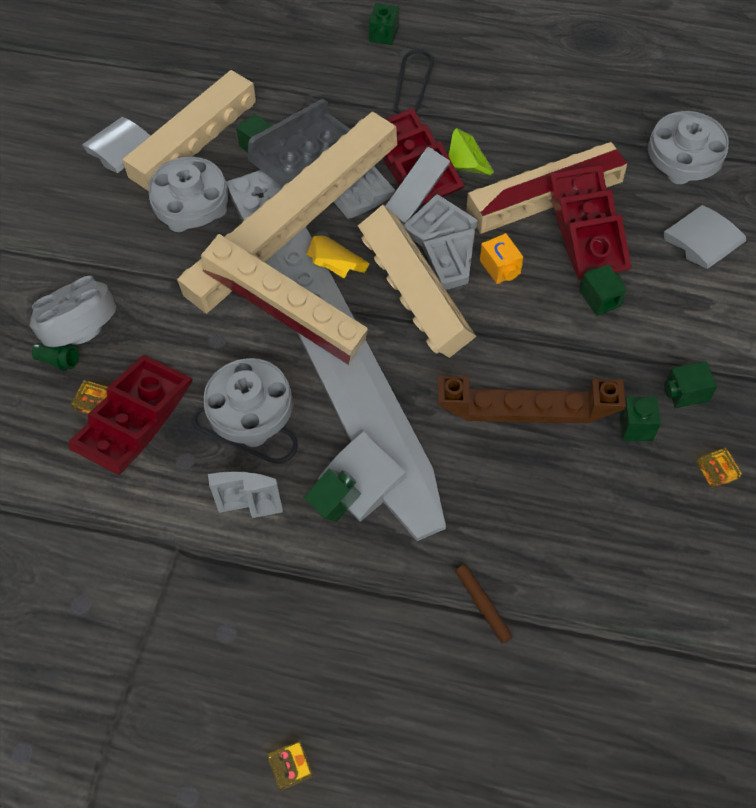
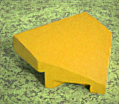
[306,236,370,278]

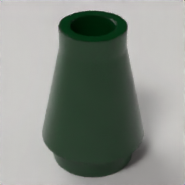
[32,343,79,371]

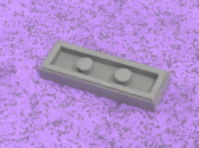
[386,147,450,225]

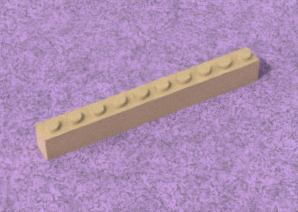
[177,111,397,314]

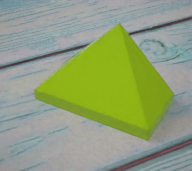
[448,128,494,175]

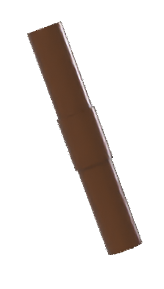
[455,564,513,644]

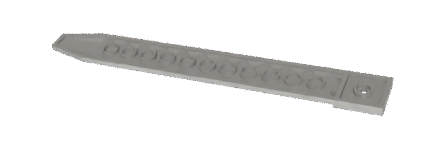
[226,170,446,541]

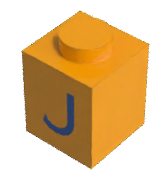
[480,233,523,284]

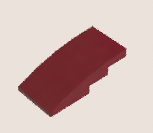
[382,108,464,206]
[547,165,632,279]
[68,355,192,476]

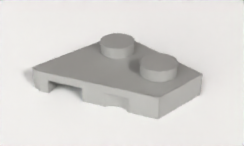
[403,194,478,247]
[423,228,475,290]

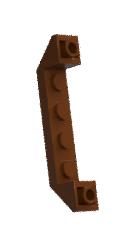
[438,376,626,423]

